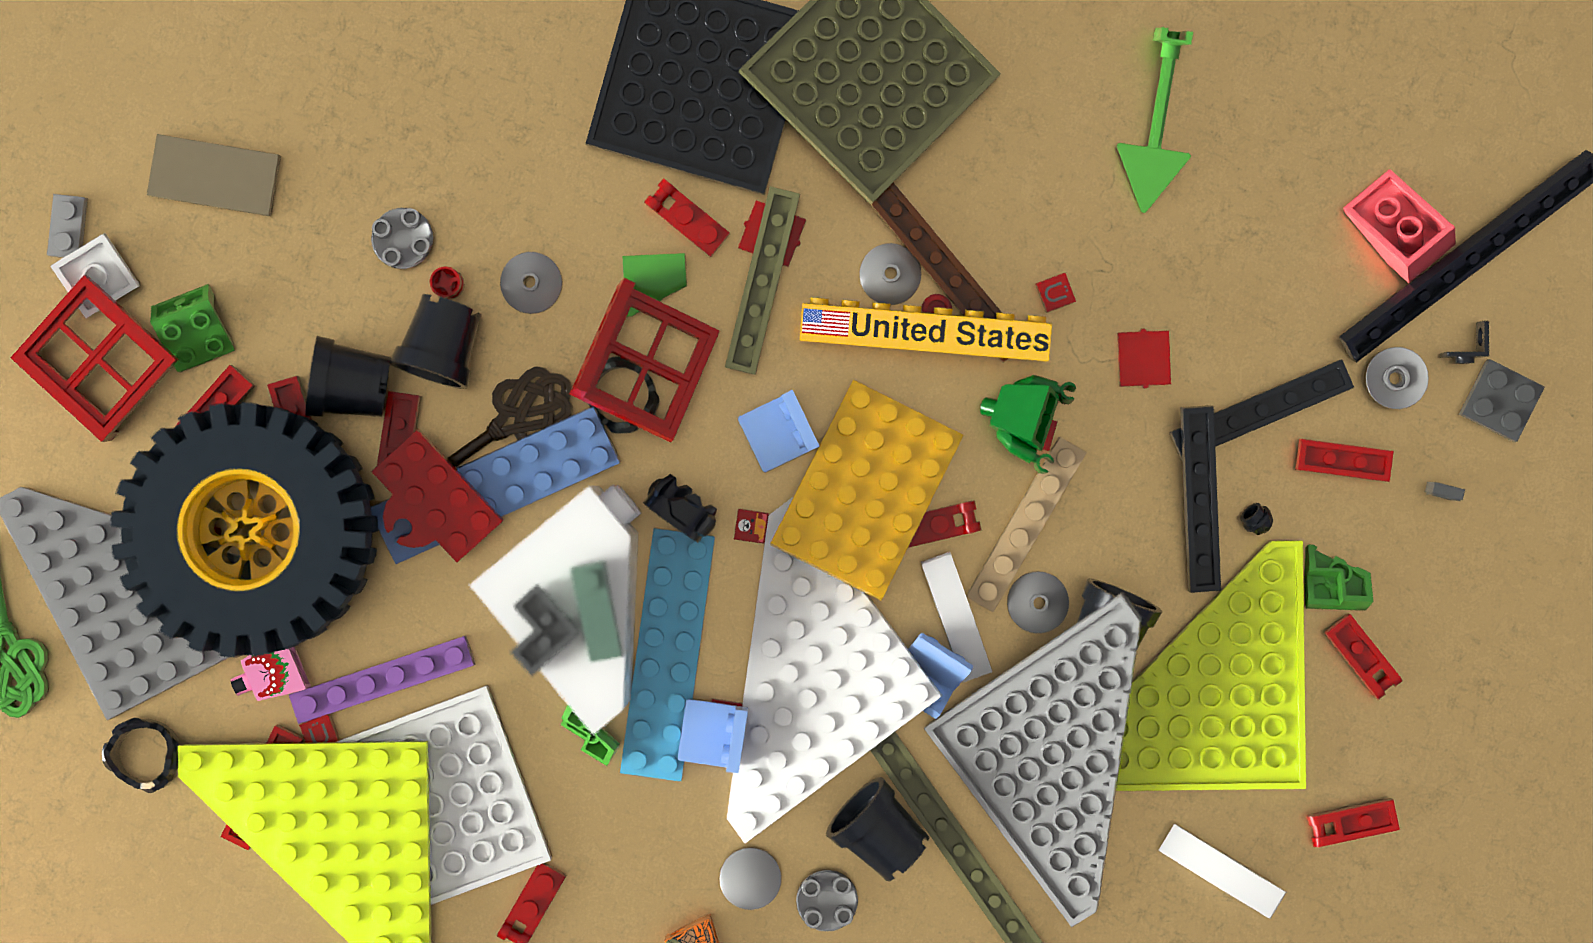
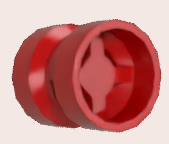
[429,266,465,299]

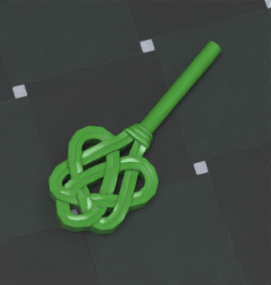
[0,577,48,718]

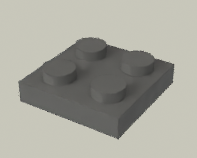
[1459,359,1545,442]

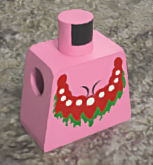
[231,647,311,701]

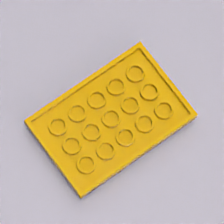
[770,380,963,601]

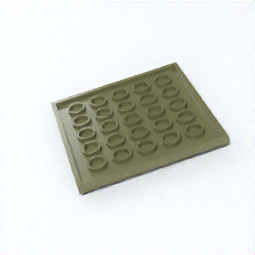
[739,0,1001,204]

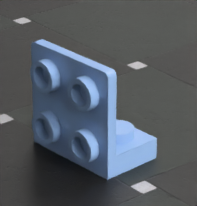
[738,390,819,472]
[908,633,973,719]
[678,699,748,773]

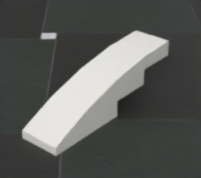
[921,552,992,683]
[1159,824,1287,919]

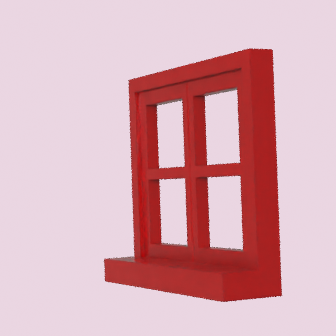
[10,275,179,442]
[569,278,720,442]

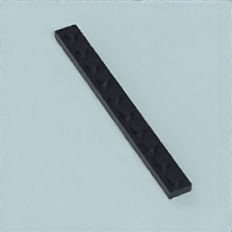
[1339,150,1593,362]

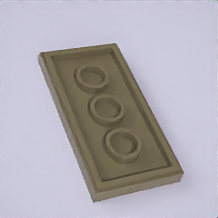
[147,134,281,217]

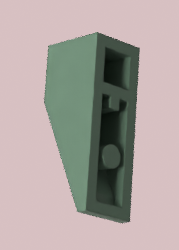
[570,561,623,662]

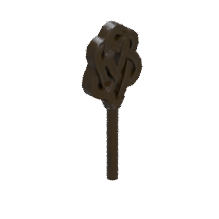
[447,366,573,467]

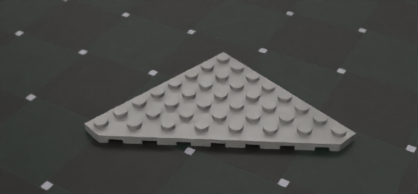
[0,487,269,720]
[924,592,1142,927]

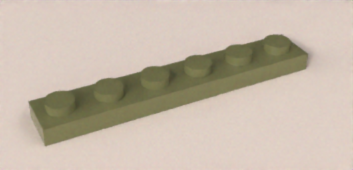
[725,186,800,375]

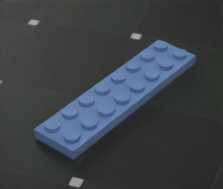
[371,406,620,564]

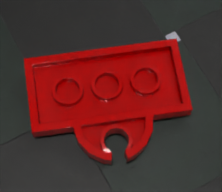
[371,429,504,563]

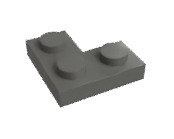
[510,584,581,676]

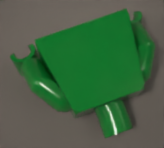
[980,375,1076,474]

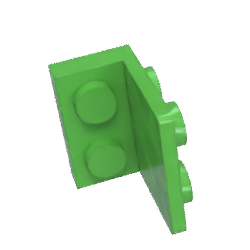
[150,284,234,372]

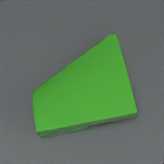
[623,253,687,317]
[1304,544,1374,611]
[561,705,620,766]

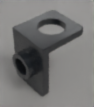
[1440,321,1489,364]

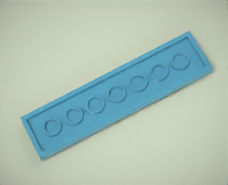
[620,528,715,782]

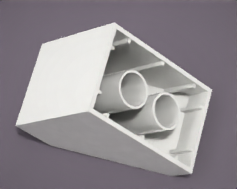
[470,485,642,734]

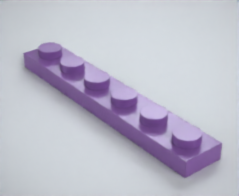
[289,636,476,724]

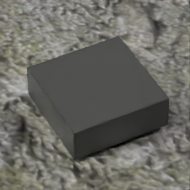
[1425,482,1465,501]

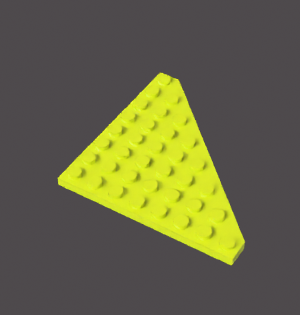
[1116,540,1306,791]
[178,741,431,943]

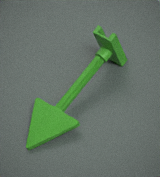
[1117,27,1193,213]

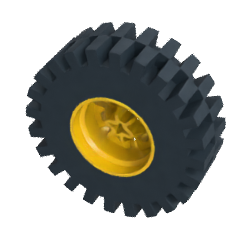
[111,403,379,657]

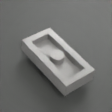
[47,194,88,258]

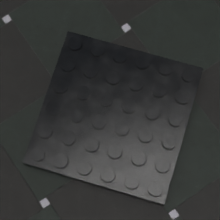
[585,0,799,195]

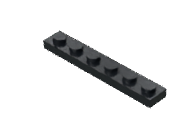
[1169,359,1354,461]
[1180,405,1221,593]

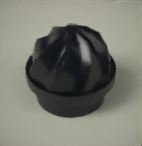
[1241,503,1273,535]

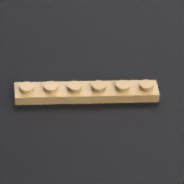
[966,437,1087,612]

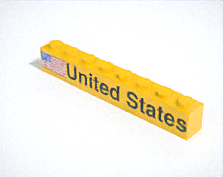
[799,297,1052,361]

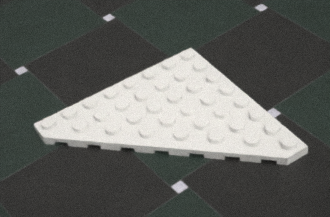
[727,497,942,843]

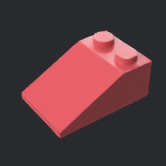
[1343,169,1456,283]

